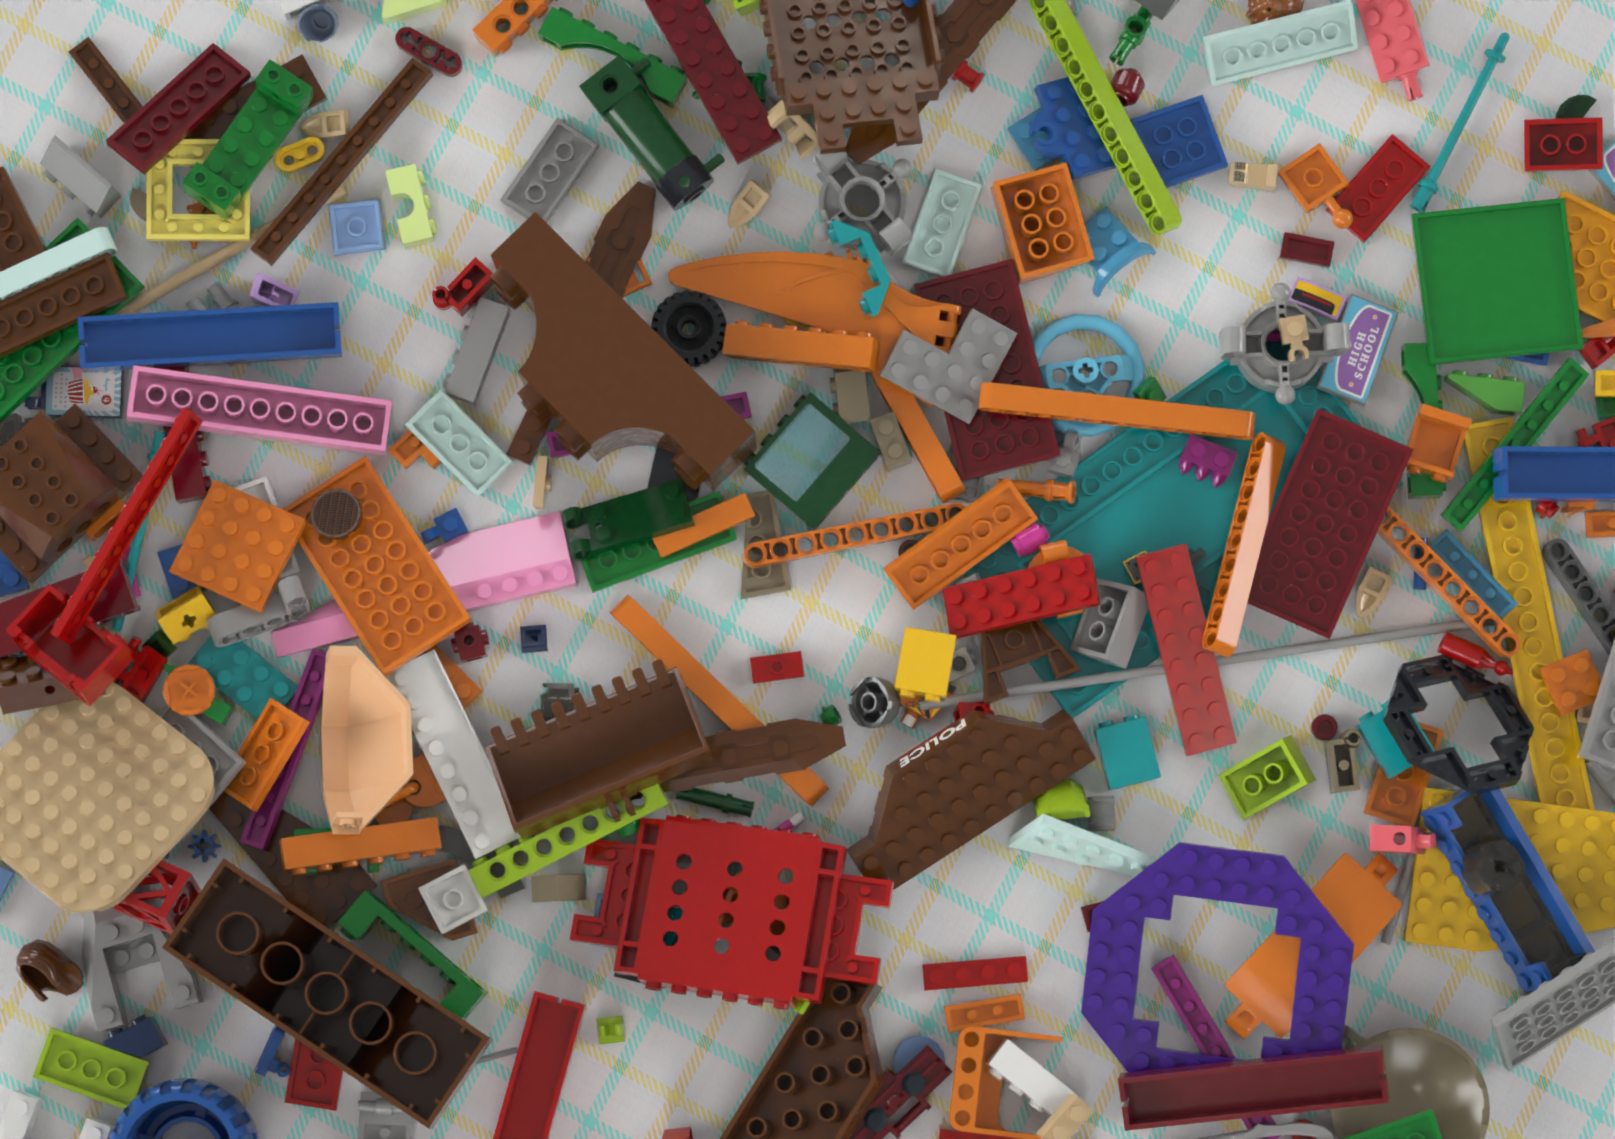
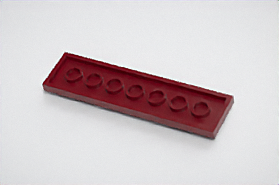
[644,0,782,165]

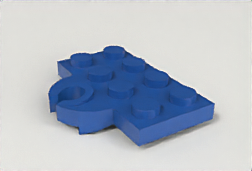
[1029,77,1116,180]

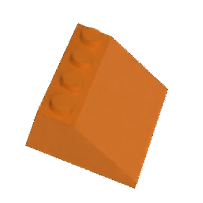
[990,162,1095,285]

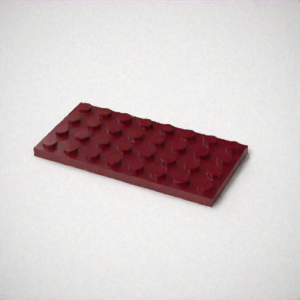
[913,259,1061,482]
[1247,408,1414,639]

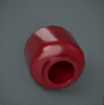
[1110,68,1145,107]

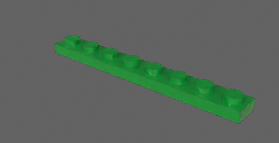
[1440,358,1590,532]

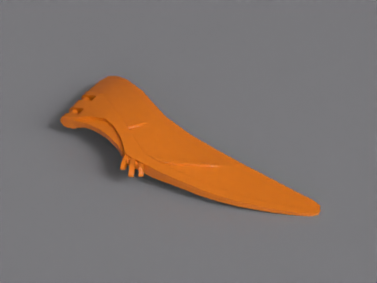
[668,245,961,408]

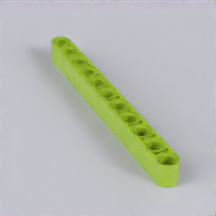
[1029,0,1182,235]

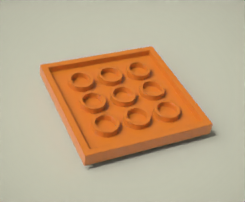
[169,480,307,614]

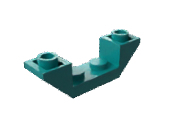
[827,220,891,318]

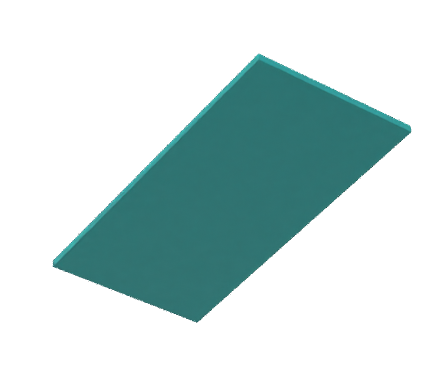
[965,329,1404,719]

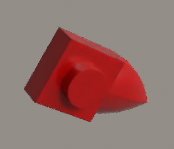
[1578,337,1615,370]

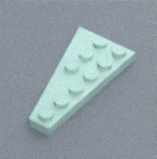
[1007,814,1158,876]

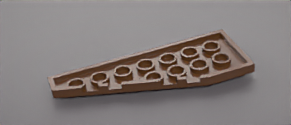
[209,791,378,928]

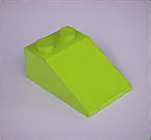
[1218,735,1316,820]

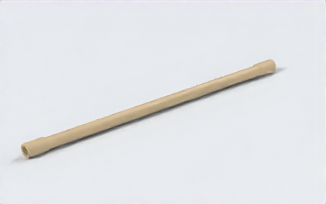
[116,185,346,315]

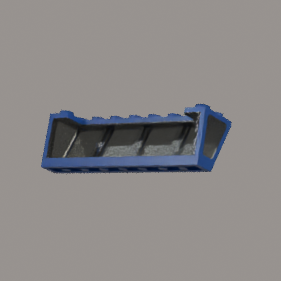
[1420,789,1596,992]

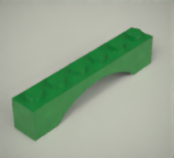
[538,7,687,108]
[1401,343,1447,499]

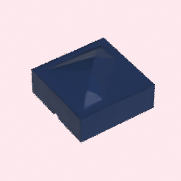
[520,625,548,653]

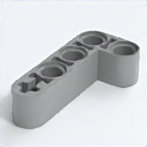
[206,575,310,647]

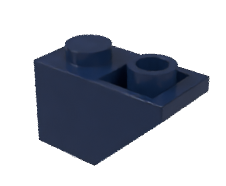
[103,1014,168,1057]

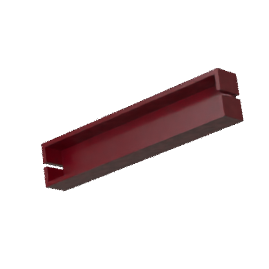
[1118,1045,1390,1131]

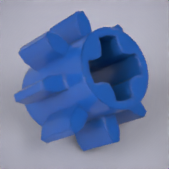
[188,830,222,863]

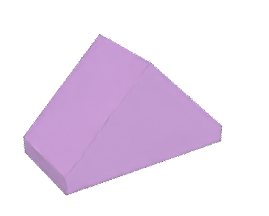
[249,272,299,306]

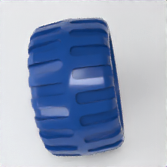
[110,1078,259,1139]

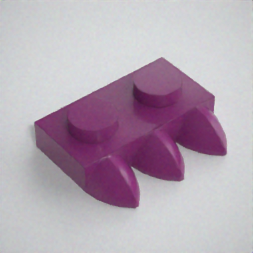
[1179,434,1238,488]

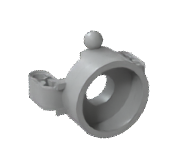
[812,150,912,256]
[1219,283,1350,405]

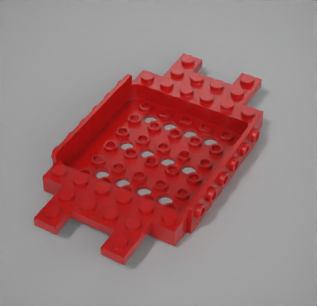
[570,815,894,1010]

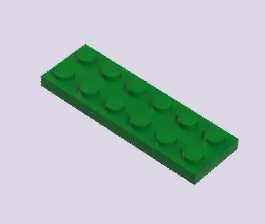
[581,491,737,593]

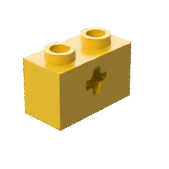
[154,586,216,645]

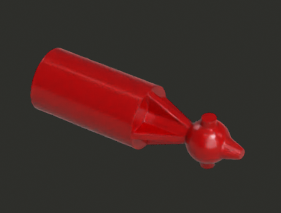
[1437,631,1513,676]

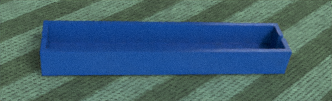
[78,302,342,372]
[1492,446,1615,502]

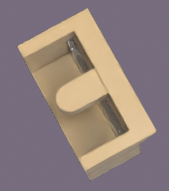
[767,100,819,159]

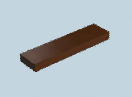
[69,37,143,123]

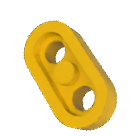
[275,137,325,173]

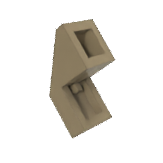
[531,874,586,903]

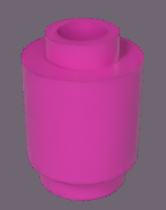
[1010,522,1050,558]

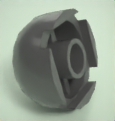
[849,677,901,728]

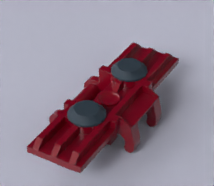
[849,1045,953,1139]

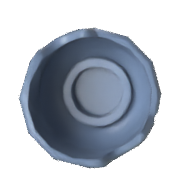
[298,3,339,42]

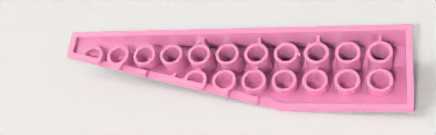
[271,511,578,658]

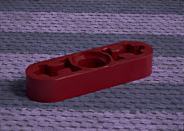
[395,27,463,77]

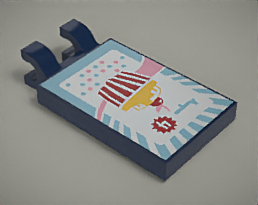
[25,366,124,419]

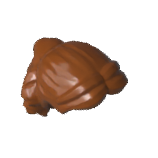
[1246,0,1304,24]

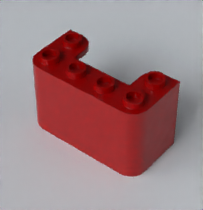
[6,584,133,706]

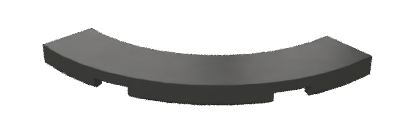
[439,825,525,898]

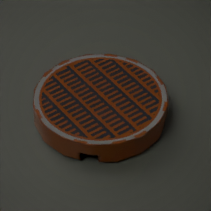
[311,489,363,540]

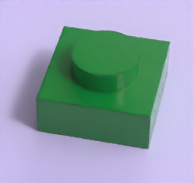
[1132,376,1167,401]

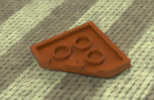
[381,858,478,941]

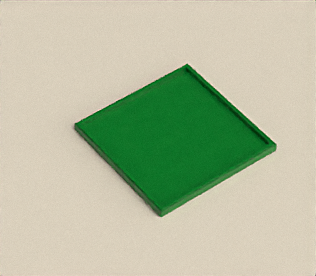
[1411,198,1584,366]

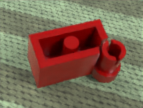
[432,257,494,317]

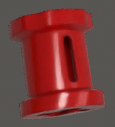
[952,60,985,93]

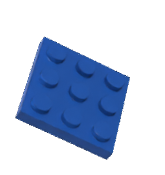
[1130,95,1228,188]

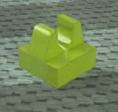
[596,1016,625,1045]

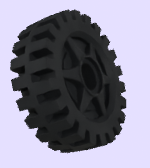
[651,290,727,367]

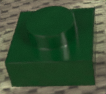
[141,629,177,658]

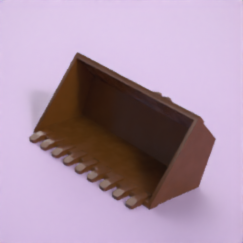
[484,659,713,839]

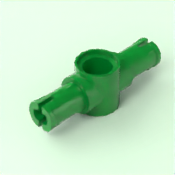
[1109,5,1153,66]

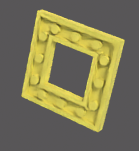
[146,139,250,242]

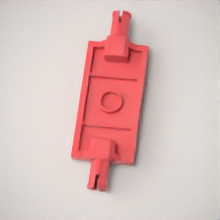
[1355,0,1430,101]

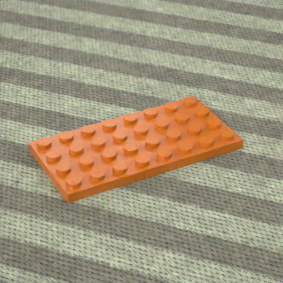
[283,455,473,677]

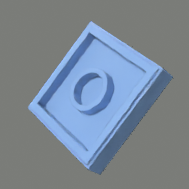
[328,199,386,256]

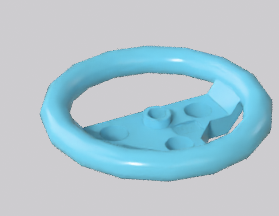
[1033,314,1146,437]

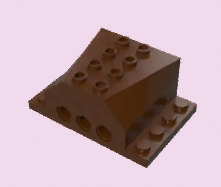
[0,404,143,584]

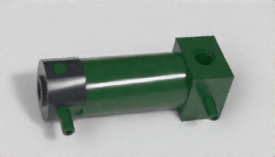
[579,55,725,210]

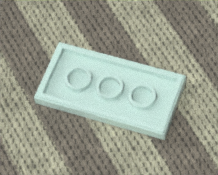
[902,168,983,277]
[405,389,514,498]

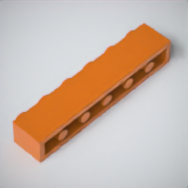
[722,321,880,373]
[279,817,442,876]

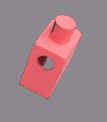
[1369,824,1436,854]

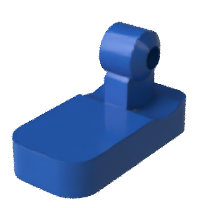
[254,1025,290,1077]

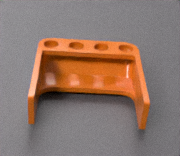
[949,1026,1063,1139]

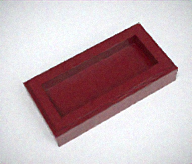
[1279,232,1335,268]

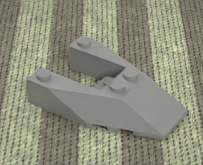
[82,875,204,1032]

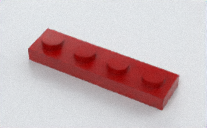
[922,956,1028,991]

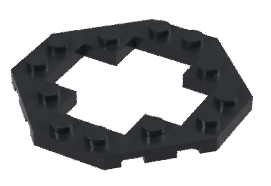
[1383,655,1534,795]

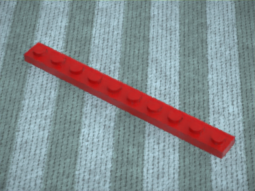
[50,408,203,645]

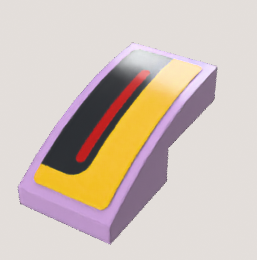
[1288,277,1348,322]

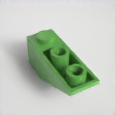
[1444,370,1525,416]

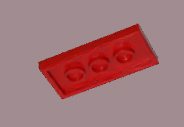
[1326,134,1431,243]

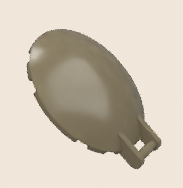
[1331,1025,1490,1139]

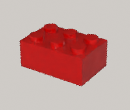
[1524,117,1603,172]

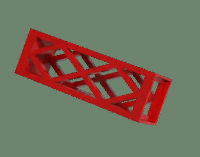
[112,860,201,934]

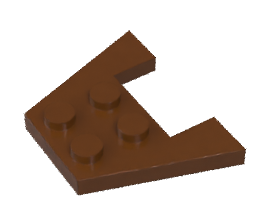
[980,619,1081,705]

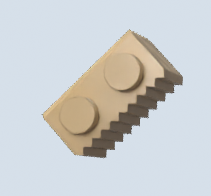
[1036,1094,1093,1139]

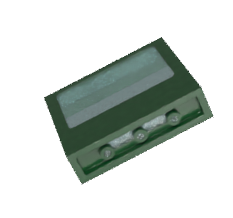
[743,392,881,531]

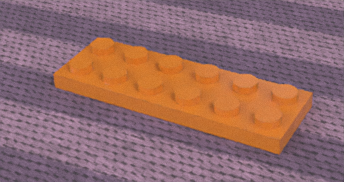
[883,477,1038,610]

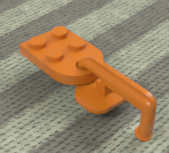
[376,754,446,825]

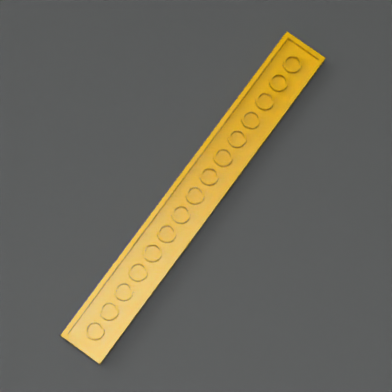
[1463,416,1595,810]

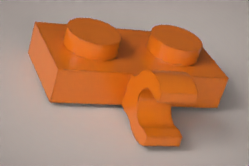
[388,430,441,470]

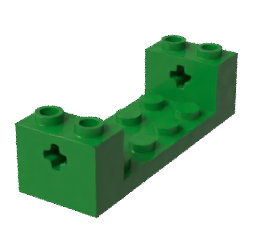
[182,59,314,221]
[337,890,488,1020]

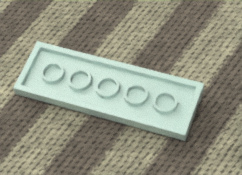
[1203,0,1359,86]

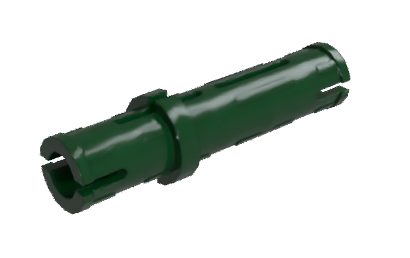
[676,787,755,818]

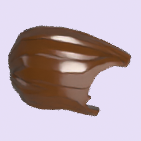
[16,939,84,1002]

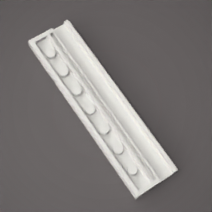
[386,649,521,860]

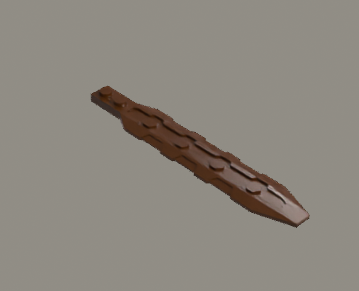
[846,0,1016,165]
[506,181,656,466]
[630,718,846,800]

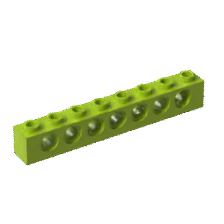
[468,783,669,898]

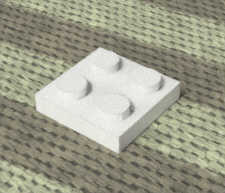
[418,864,489,935]

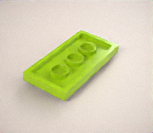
[33,1027,150,1109]

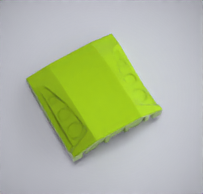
[1033,778,1090,820]

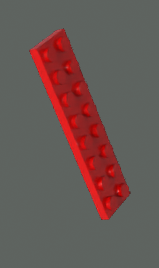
[1135,543,1237,756]

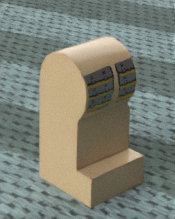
[1228,162,1278,192]

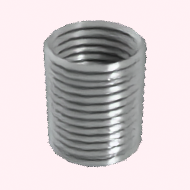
[1087,796,1116,831]

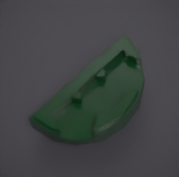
[1556,95,1597,119]

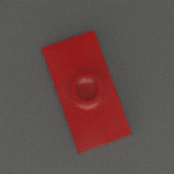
[750,651,804,684]

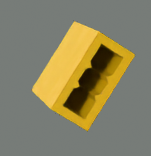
[894,627,957,703]

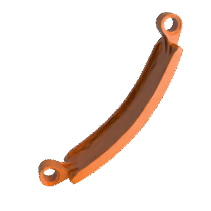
[1224,852,1402,1040]

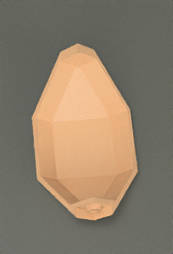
[320,646,413,834]

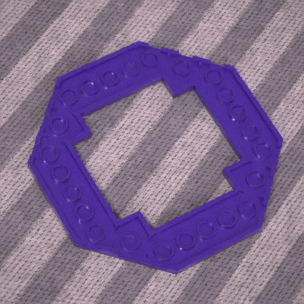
[1081,842,1354,1072]

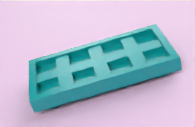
[188,635,298,719]

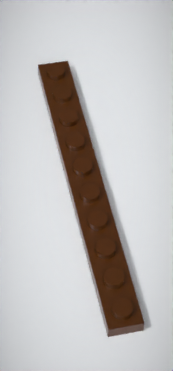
[250,58,433,266]

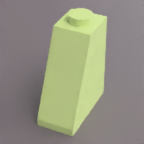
[382,0,448,24]

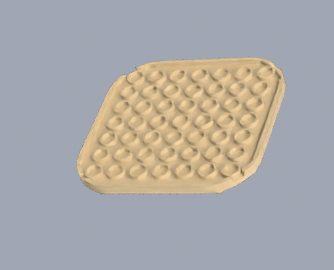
[0,682,215,914]

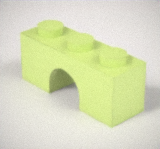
[385,164,438,249]

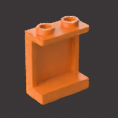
[1406,404,1472,483]

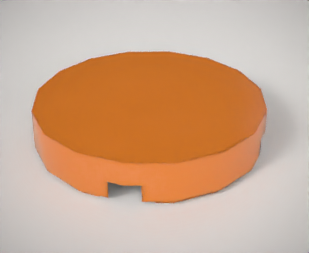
[163,664,216,716]

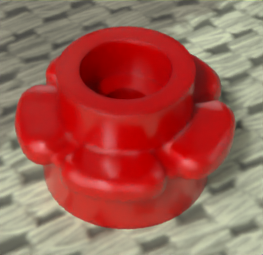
[1536,501,1559,519]

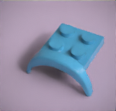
[1084,207,1156,297]

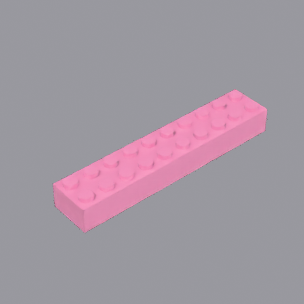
[126,365,392,456]

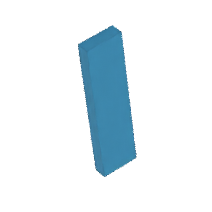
[1429,529,1518,620]

